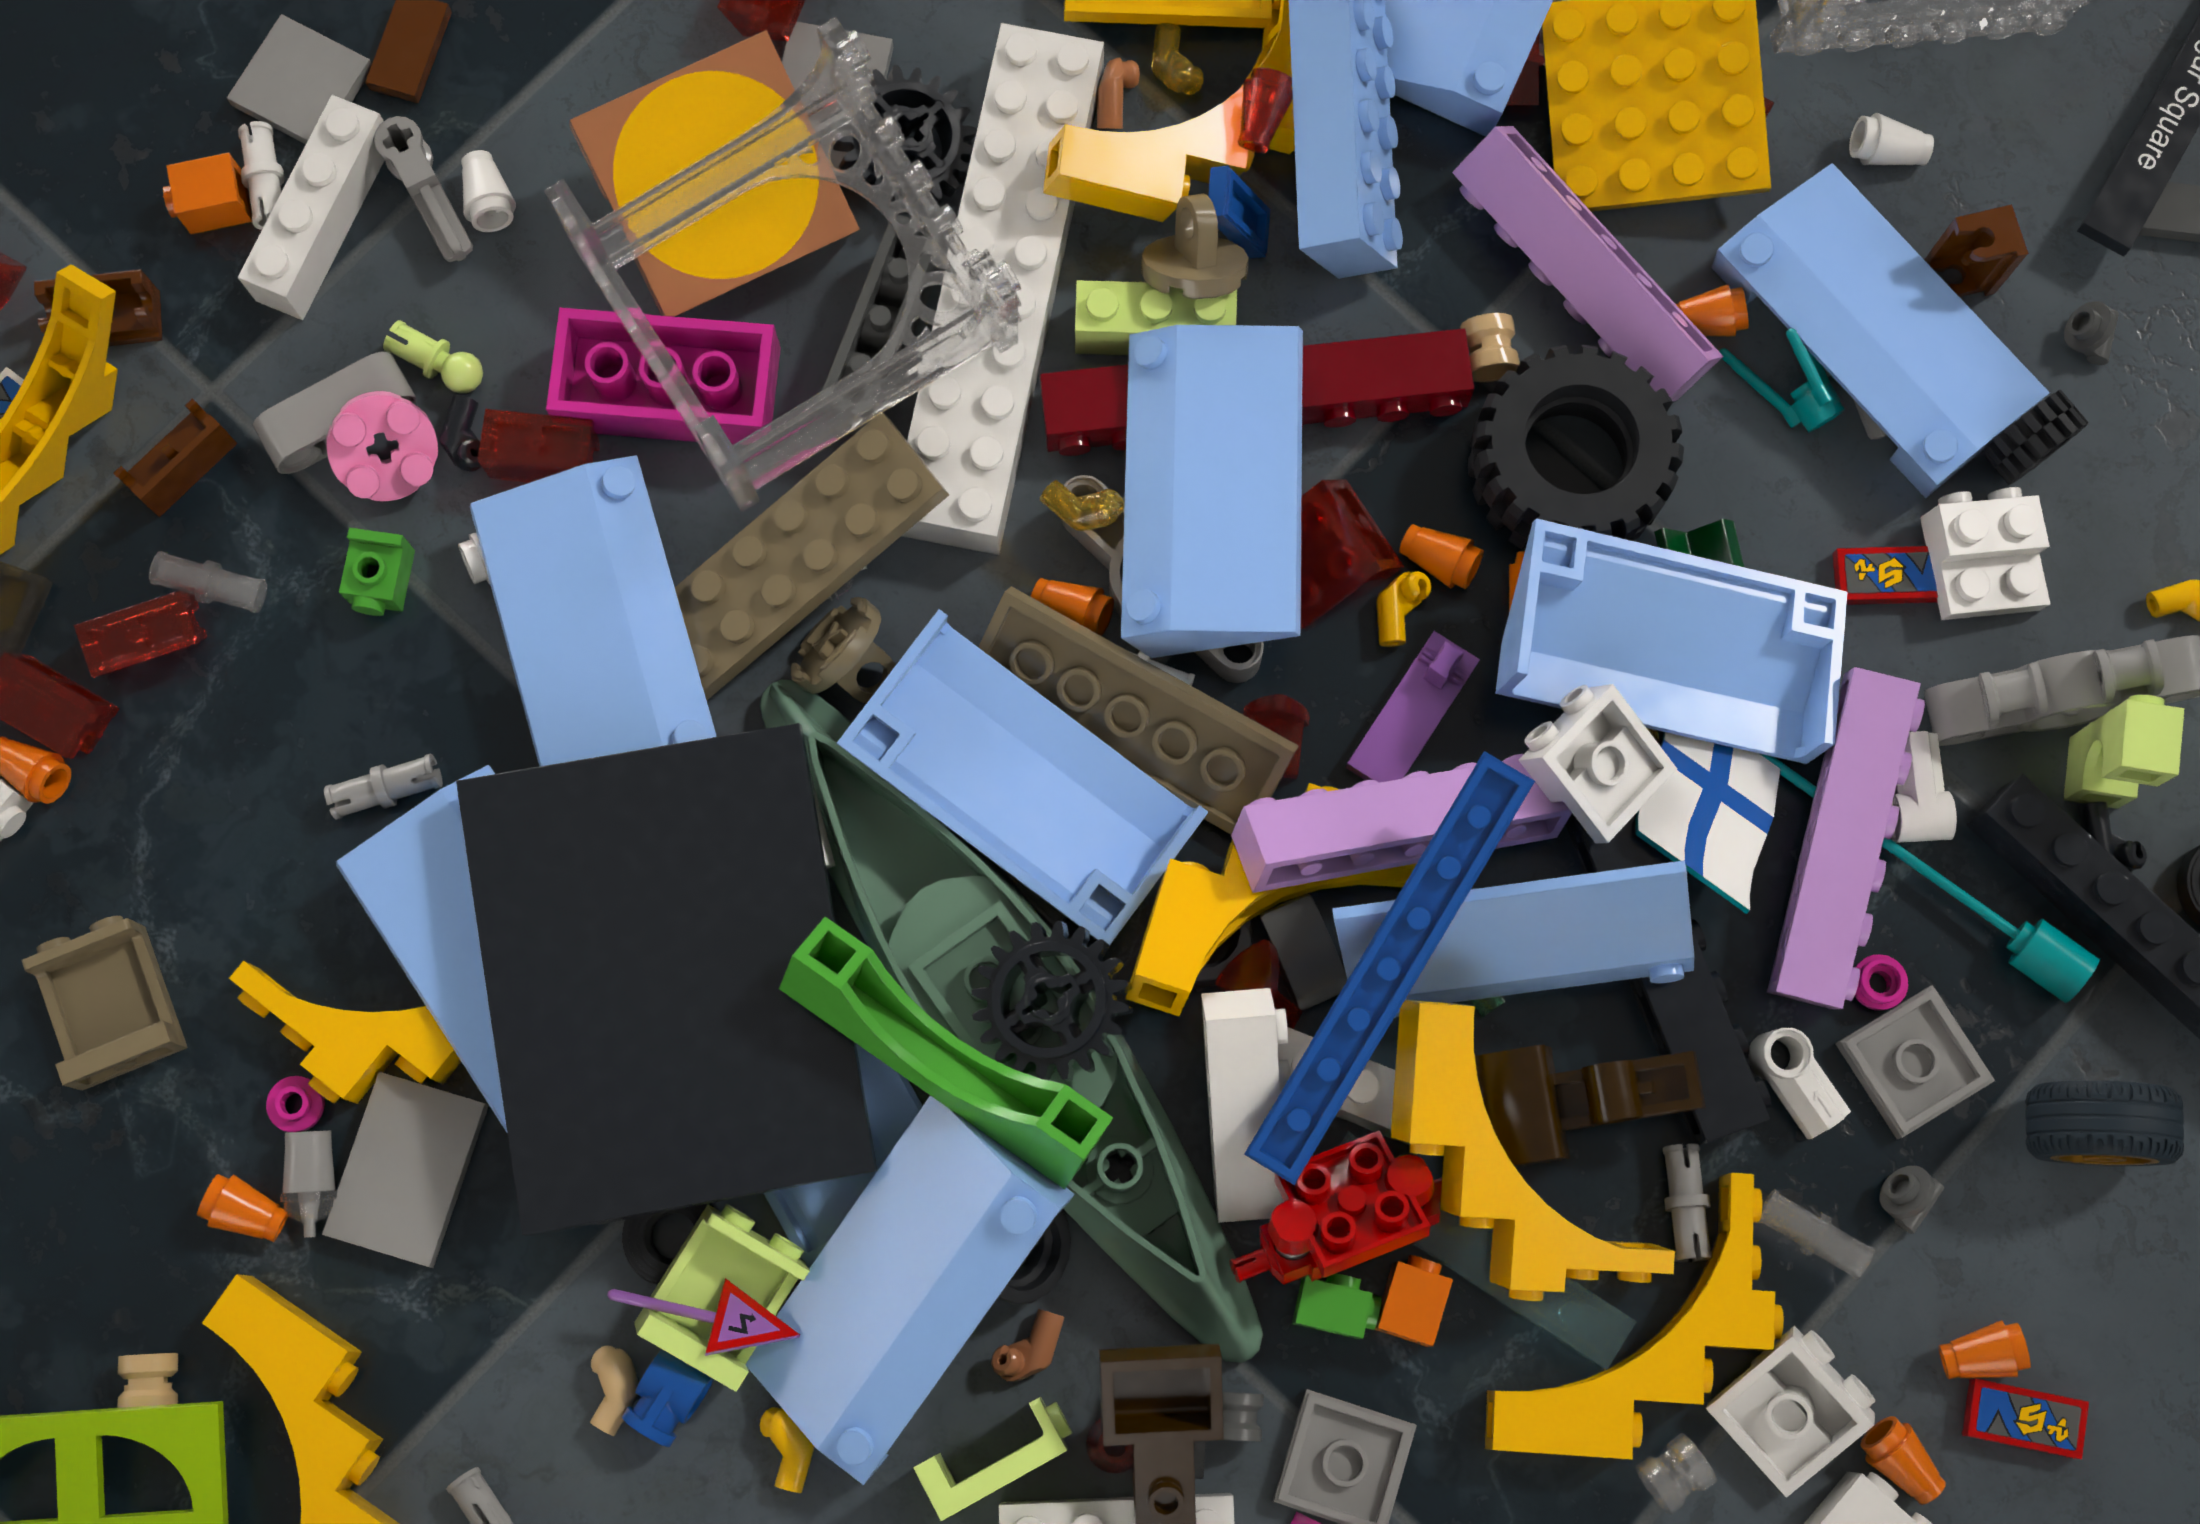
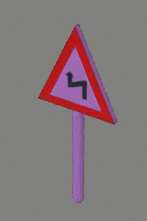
[607,1278,800,1356]

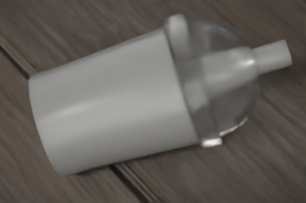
[280,1130,337,1237]

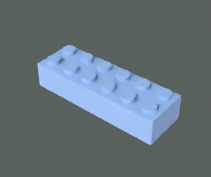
[1289,0,1403,279]

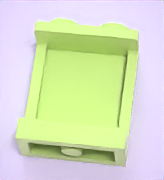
[634,1204,810,1392]
[913,1397,1072,1521]

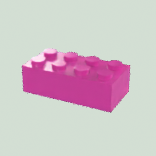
[546,307,781,448]

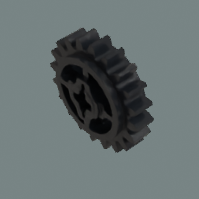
[832,65,977,212]
[971,920,1133,1081]

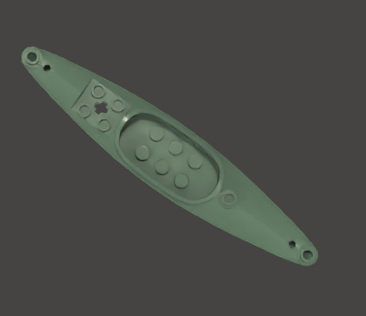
[760,679,1263,1363]

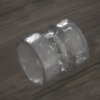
[1635,1433,1717,1515]

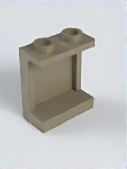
[22,916,188,1091]

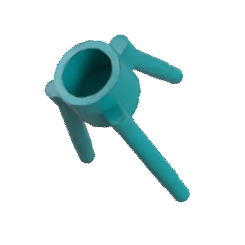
[1719,328,1845,433]

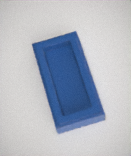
[1208,165,1271,259]

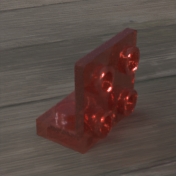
[1300,479,1404,629]

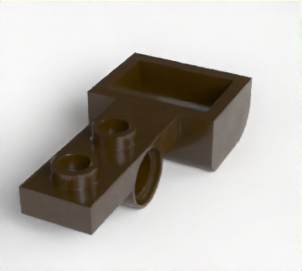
[1475,1045,1706,1168]
[1099,1343,1224,1524]

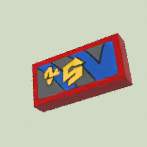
[1832,546,1938,605]
[1962,1378,2089,1460]

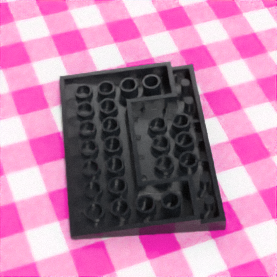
[456,723,878,1235]

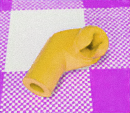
[1376,571,1431,647]
[2146,579,2200,622]
[759,1407,814,1493]

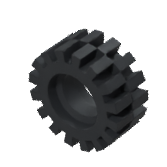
[1981,390,2089,485]

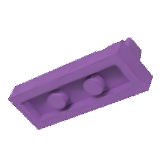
[1345,631,1480,783]

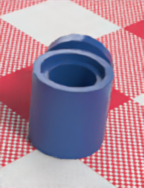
[622,1349,714,1447]

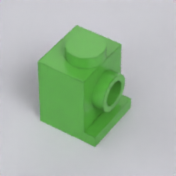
[339,527,415,616]
[1292,1273,1382,1339]

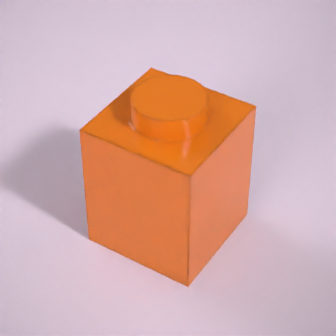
[163,152,252,234]
[1375,1255,1453,1347]

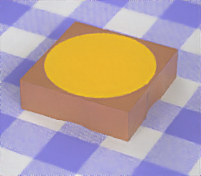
[569,30,860,317]

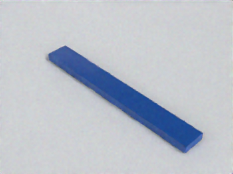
[1244,751,1535,1185]

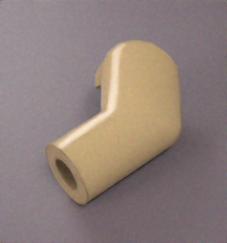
[590,1345,639,1436]

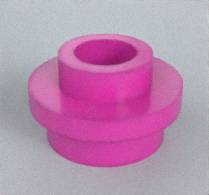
[1855,954,1908,1011]
[266,1076,325,1132]

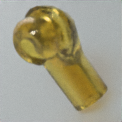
[1152,23,1204,95]
[1039,480,1124,531]

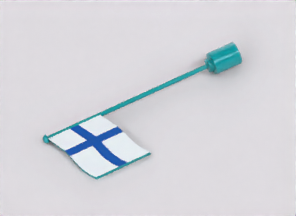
[1635,732,2100,1003]

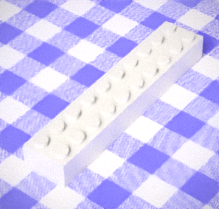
[902,23,1104,555]

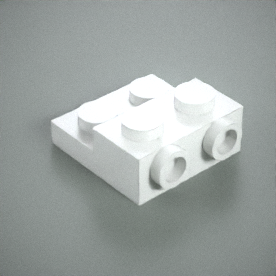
[1920,487,2051,620]
[1518,684,1677,844]
[1706,1325,1875,1498]

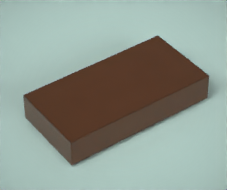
[366,0,452,104]

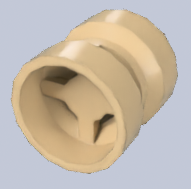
[1460,313,1520,382]
[117,1353,178,1408]

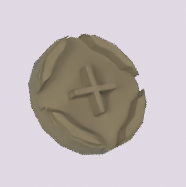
[1141,193,1249,299]
[791,597,896,703]

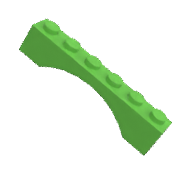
[779,917,1113,1190]

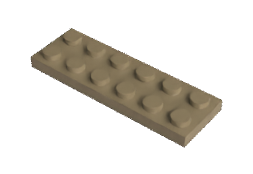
[675,411,950,700]
[978,586,1299,834]

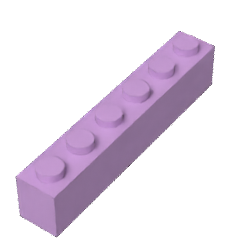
[1452,126,1723,401]
[1767,667,1925,1009]
[1231,754,1572,893]

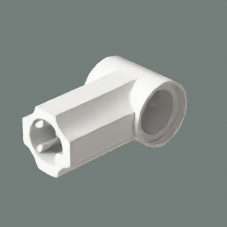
[1891,731,1957,843]
[1748,1028,1851,1139]

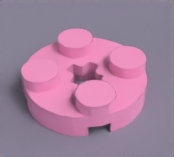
[326,391,438,501]

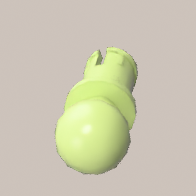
[383,320,483,394]

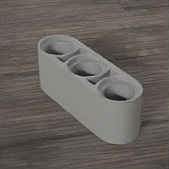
[253,352,417,474]

